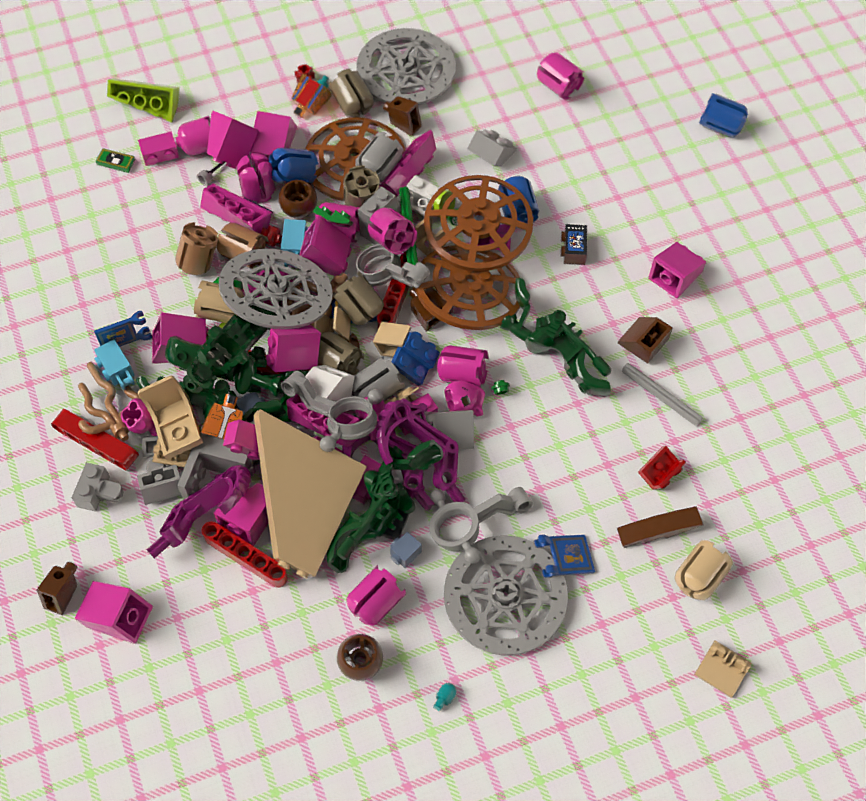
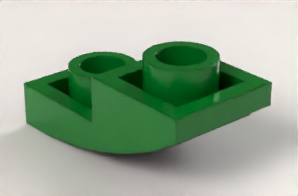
[313,206,354,226]

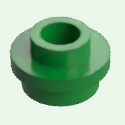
[491,380,510,395]

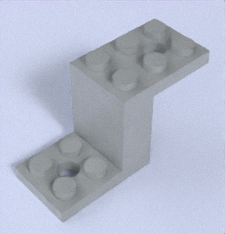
[177,410,258,500]

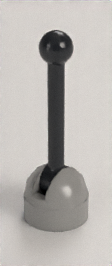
[197,161,226,186]

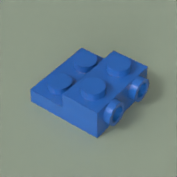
[391,331,440,386]

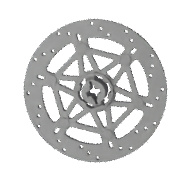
[357,28,456,105]
[218,249,332,329]
[444,535,568,655]

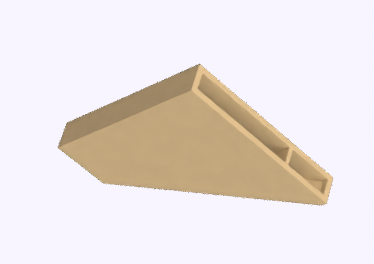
[254,409,367,579]

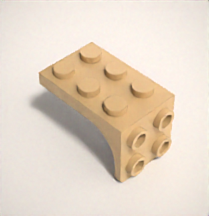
[137,375,203,460]

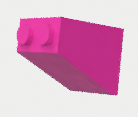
[207,110,258,169]
[250,111,297,158]
[299,215,352,276]
[648,242,706,298]
[152,312,209,364]
[266,324,321,372]
[214,483,269,546]
[74,581,153,644]

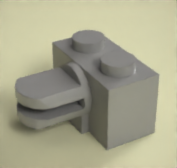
[137,459,181,505]
[71,462,123,512]

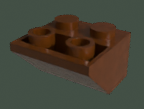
[617,317,673,364]

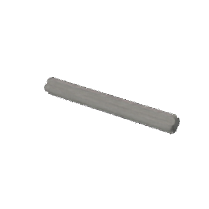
[622,363,702,426]

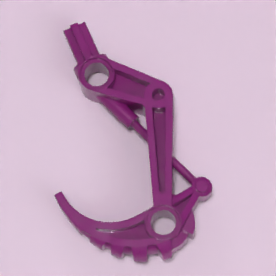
[376,398,465,502]
[342,419,435,511]
[146,465,252,559]

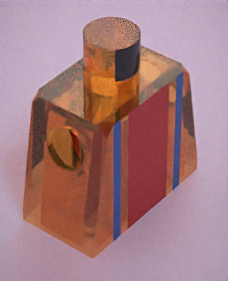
[292,74,332,118]

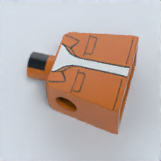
[200,394,243,439]

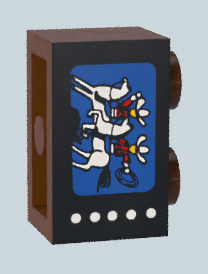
[560,224,587,265]

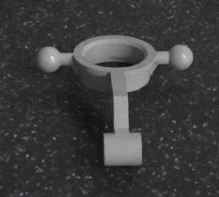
[356,244,430,288]
[281,371,383,452]
[429,487,533,564]

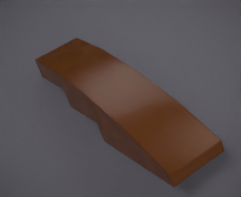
[617,506,704,548]

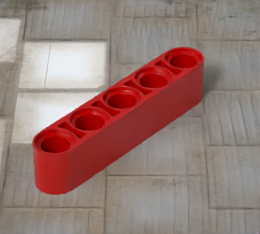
[377,251,410,329]
[51,409,139,471]
[202,521,288,588]

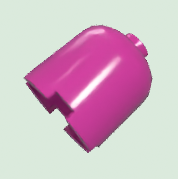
[175,116,211,155]

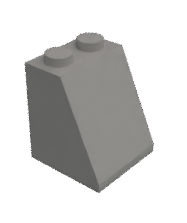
[358,187,402,245]

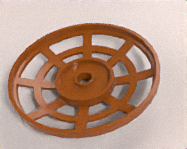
[305,117,405,201]
[424,175,533,271]
[415,245,520,330]

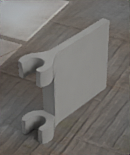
[420,410,474,450]

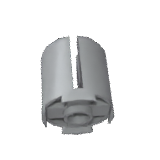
[355,132,404,183]
[352,356,405,401]

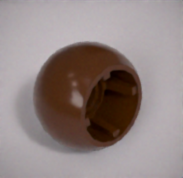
[279,180,317,219]
[337,634,383,681]

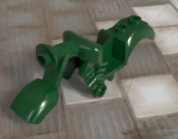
[500,278,611,397]
[183,297,277,393]
[165,336,309,397]
[136,376,286,423]
[327,440,443,573]

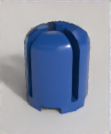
[699,93,748,137]
[268,148,319,184]
[498,176,539,228]

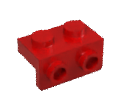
[638,446,686,490]

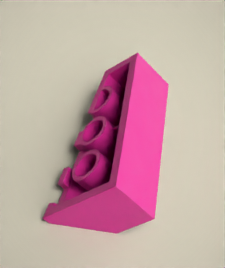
[379,129,436,198]
[200,184,272,233]
[286,394,359,447]
[223,420,260,460]

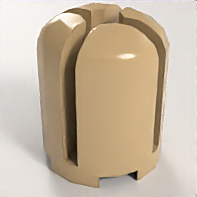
[194,280,245,323]
[674,540,733,600]

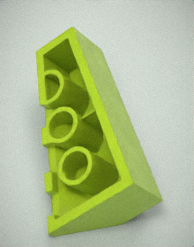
[107,78,180,123]

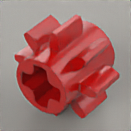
[294,64,315,85]
[260,225,282,247]

